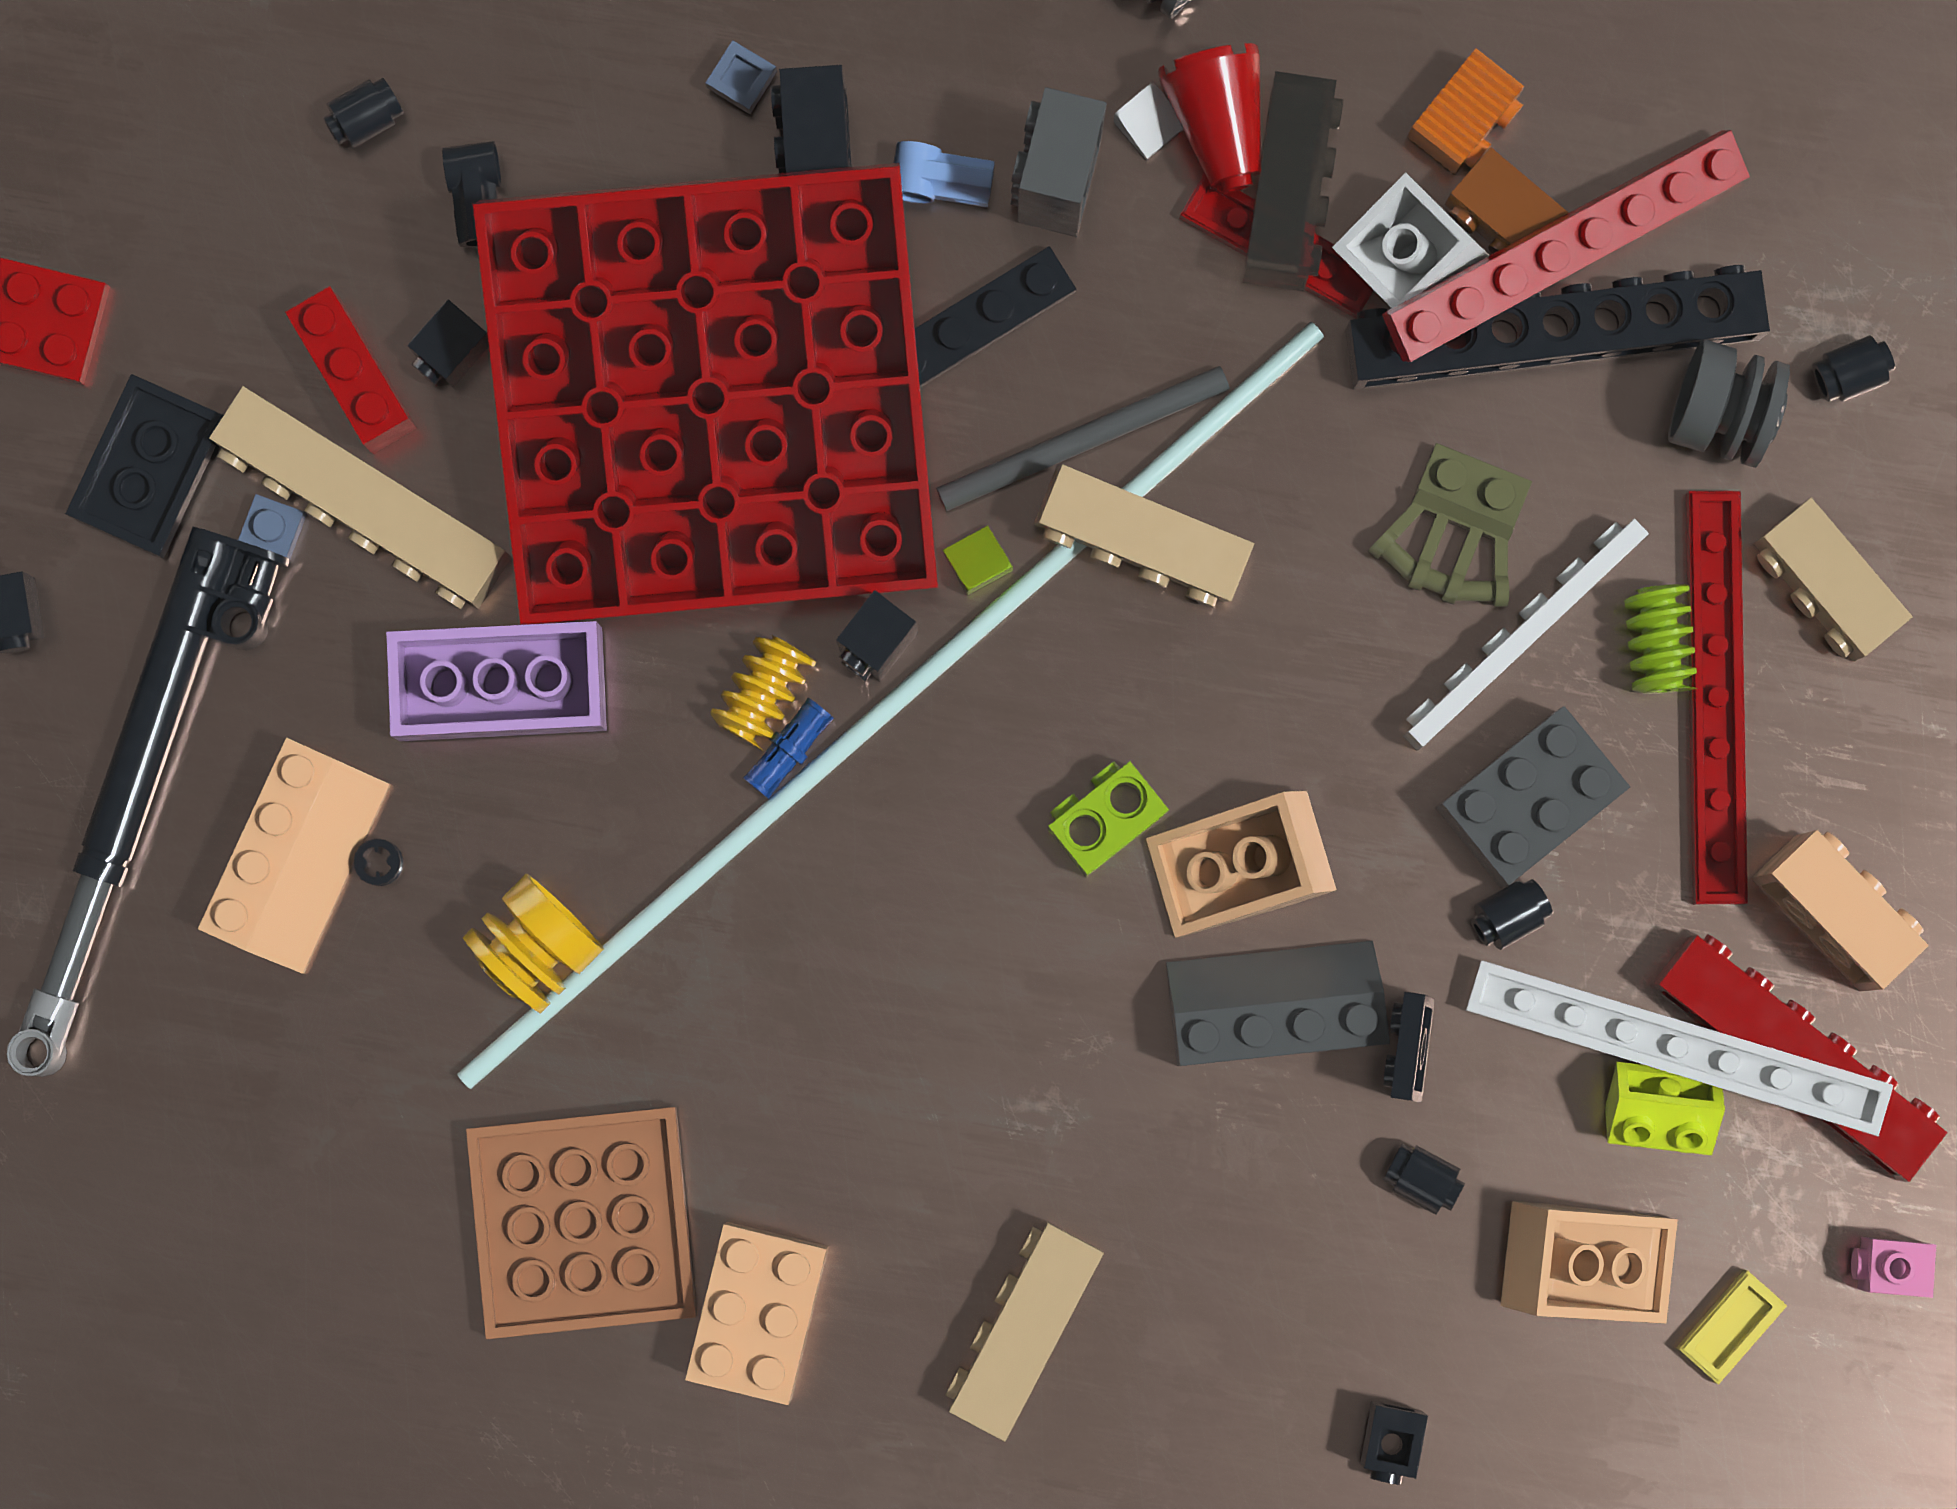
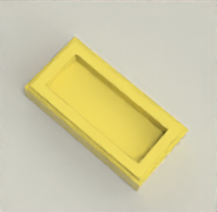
[1676,1270,1787,1385]

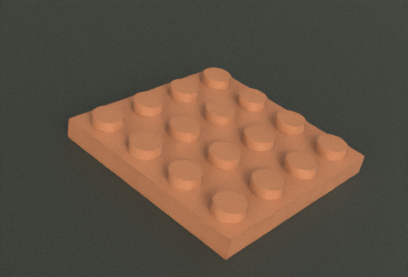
[466,1107,697,1339]

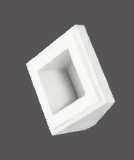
[1114,82,1183,160]

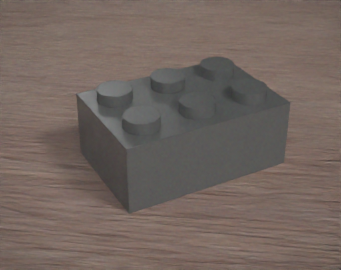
[1010,87,1107,237]
[1435,706,1630,888]

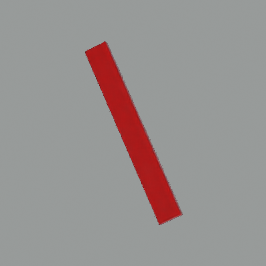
[1686,491,1748,905]

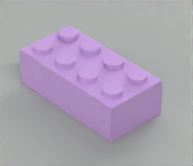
[386,621,607,741]

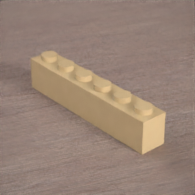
[209,386,512,609]

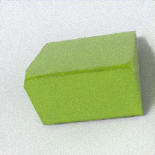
[943,525,1013,596]

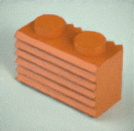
[1407,48,1524,174]

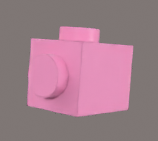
[1851,1237,1936,1298]

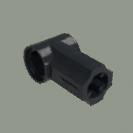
[442,141,501,248]

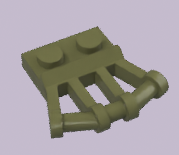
[1368,443,1532,607]

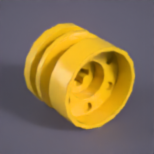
[463,873,604,1014]

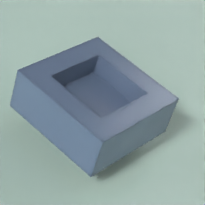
[706,40,777,114]
[238,494,307,559]

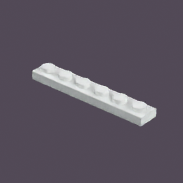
[1403,519,1649,751]

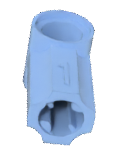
[893,141,995,207]

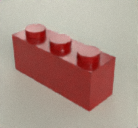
[285,286,417,454]

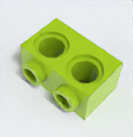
[1047,761,1169,877]

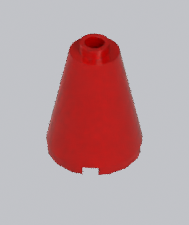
[1158,43,1261,193]

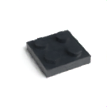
[1383,992,1435,1102]

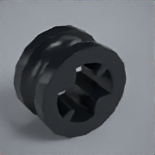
[353,839,404,886]

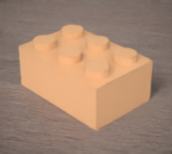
[1751,830,1929,991]
[685,1222,829,1405]

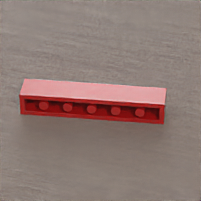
[1650,934,1948,1182]

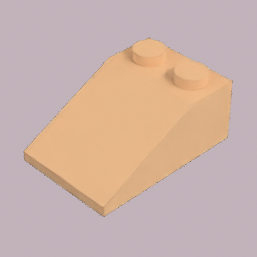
[1146,791,1337,938]
[1501,1201,1678,1324]

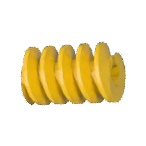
[710,635,817,751]

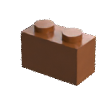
[1445,147,1569,254]

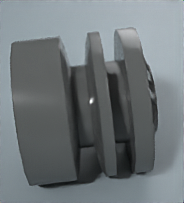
[1668,339,1790,468]

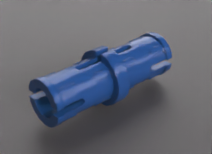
[743,697,834,799]

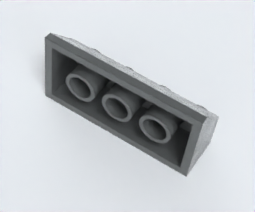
[1166,941,1390,1066]

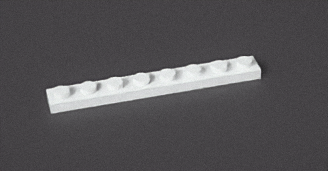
[1466,960,1894,1136]

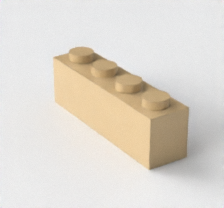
[1034,464,1255,607]
[945,1221,1104,1442]

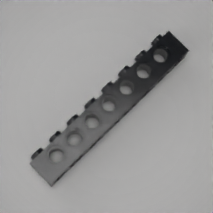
[1345,265,1770,390]

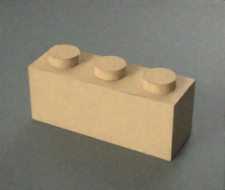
[1753,497,1913,662]

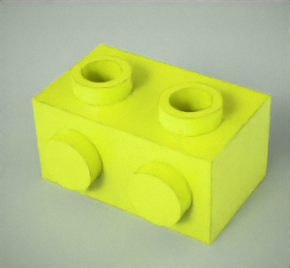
[1605,1062,1725,1155]

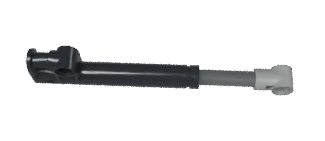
[7,526,290,1077]

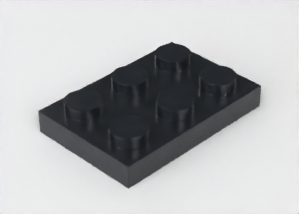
[65,374,224,558]

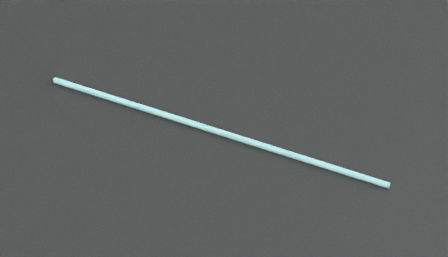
[457,322,1324,1089]

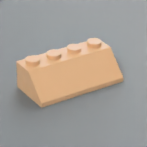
[198,738,391,974]

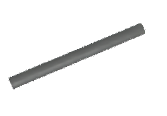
[936,366,1230,511]

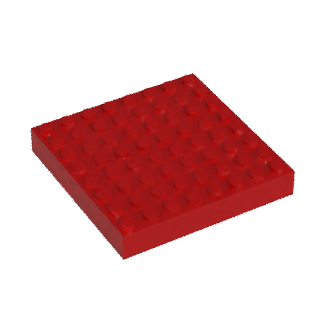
[473,163,938,625]

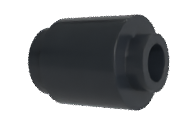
[323,78,404,148]
[1813,335,1895,402]
[1471,879,1553,950]
[1383,1143,1465,1215]

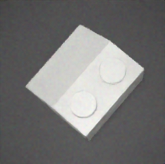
[1332,172,1490,308]

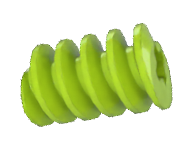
[1624,584,1698,694]

